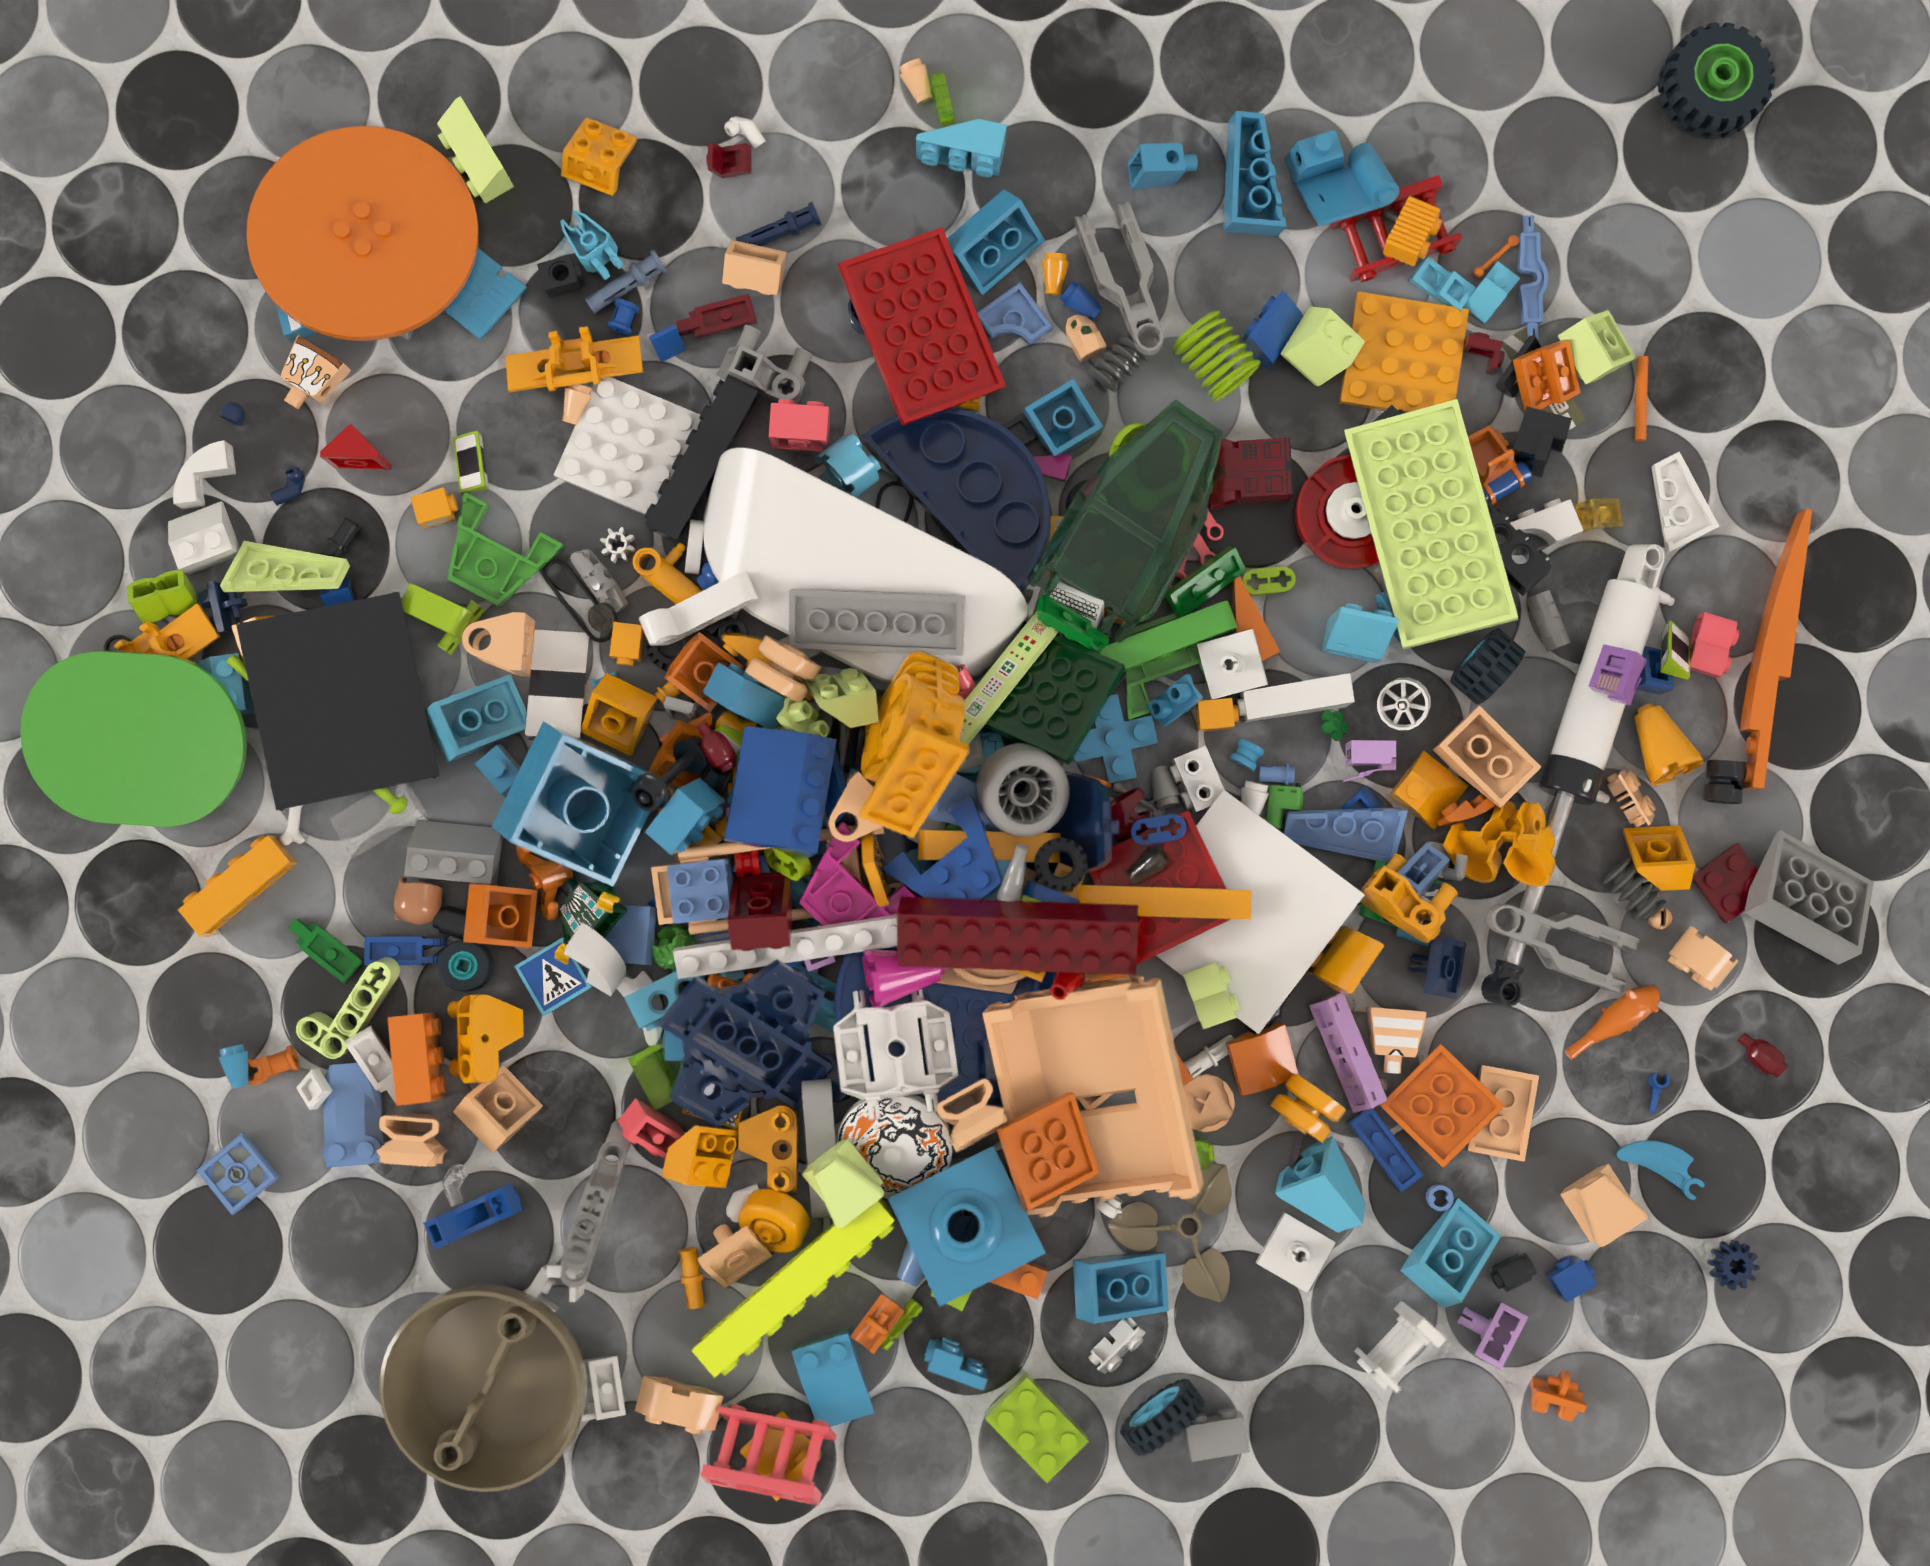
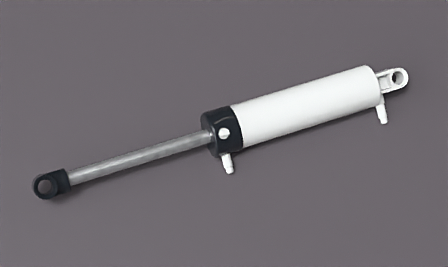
[1481,544,1675,1007]

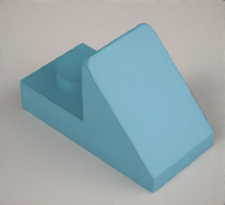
[1463,261,1520,324]

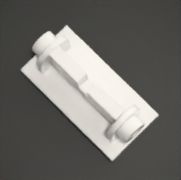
[1088,1318,1146,1374]

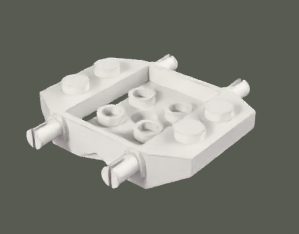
[833,989,958,1120]

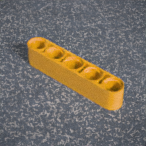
[918,830,1061,863]

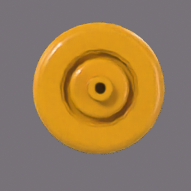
[738,1189,810,1253]

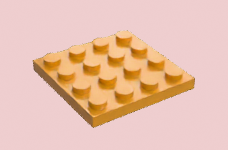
[1339,292,1469,413]

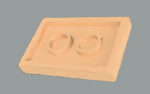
[1465,1065,1539,1162]

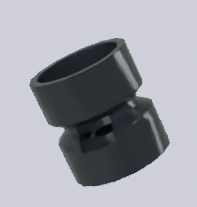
[1703,760,1745,804]

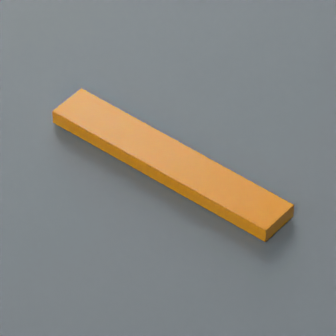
[1076,885,1252,920]

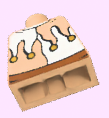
[280,335,351,410]

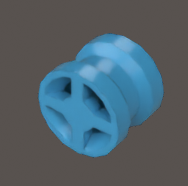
[1229,738,1265,772]

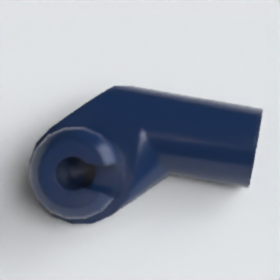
[271,466,305,506]

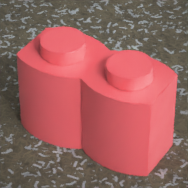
[1690,612,1739,678]

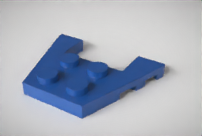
[883,796,1003,900]

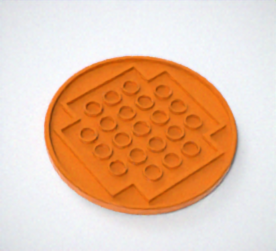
[247,126,479,341]

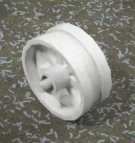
[1377,677,1431,730]

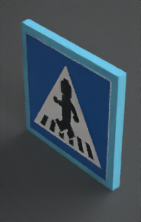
[514,937,593,1016]

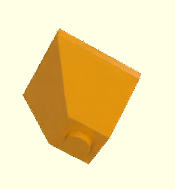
[1388,751,1469,830]
[1623,825,1696,891]

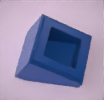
[649,324,686,361]
[1341,785,1384,809]

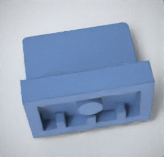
[667,859,733,924]

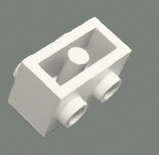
[1169,746,1224,814]

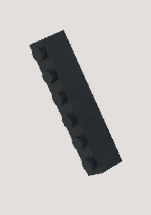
[644,374,759,544]

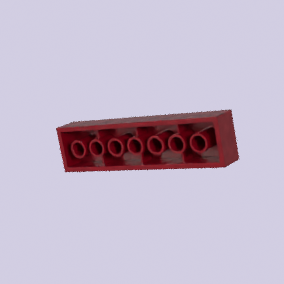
[897,897,1138,975]

